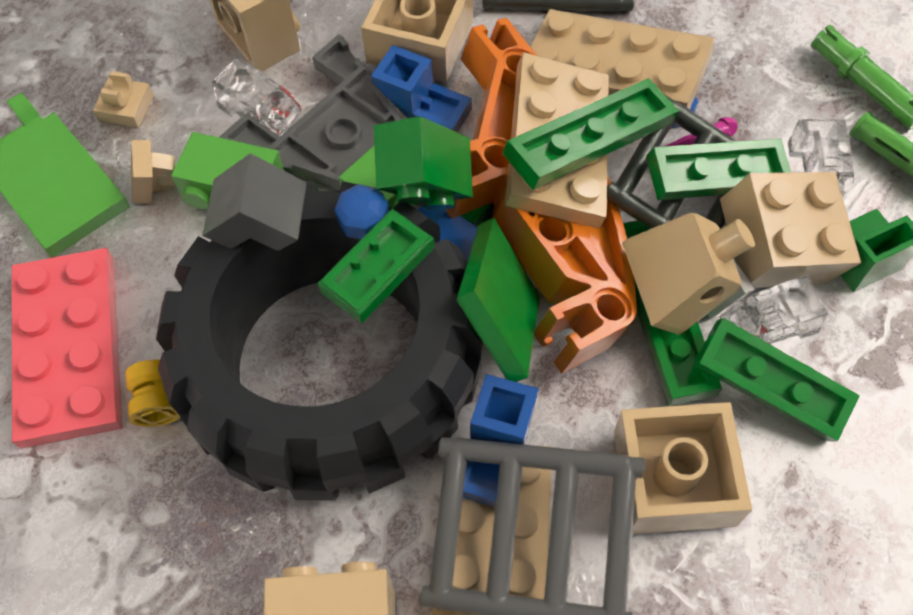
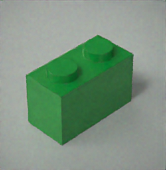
[373,116,473,210]

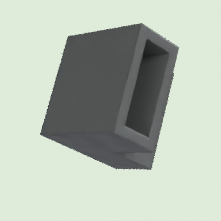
[202,153,307,251]

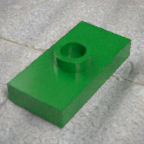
[318,209,435,324]

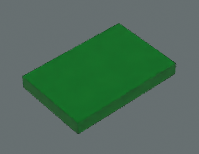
[457,218,540,382]

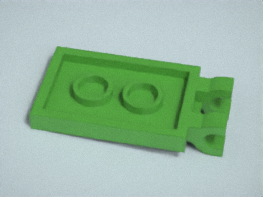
[0,92,131,258]

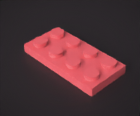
[12,248,123,449]

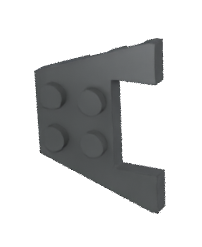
[219,34,403,190]

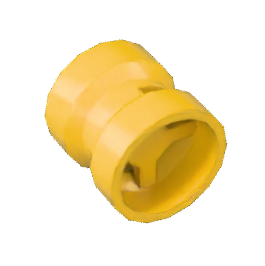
[125,359,181,427]

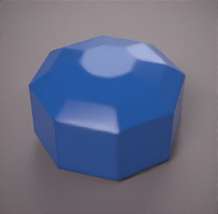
[334,184,389,239]

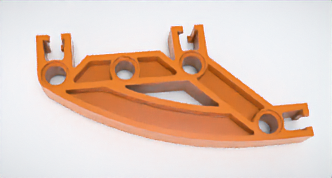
[445,17,637,374]

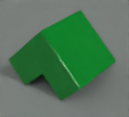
[840,208,913,293]

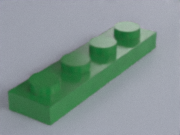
[502,78,679,190]
[623,220,722,406]

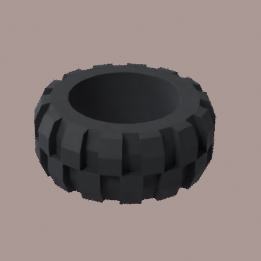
[156,181,482,501]

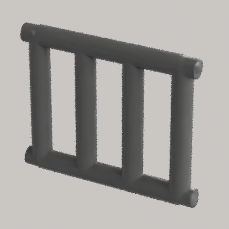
[419,437,646,615]

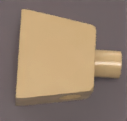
[622,213,755,335]

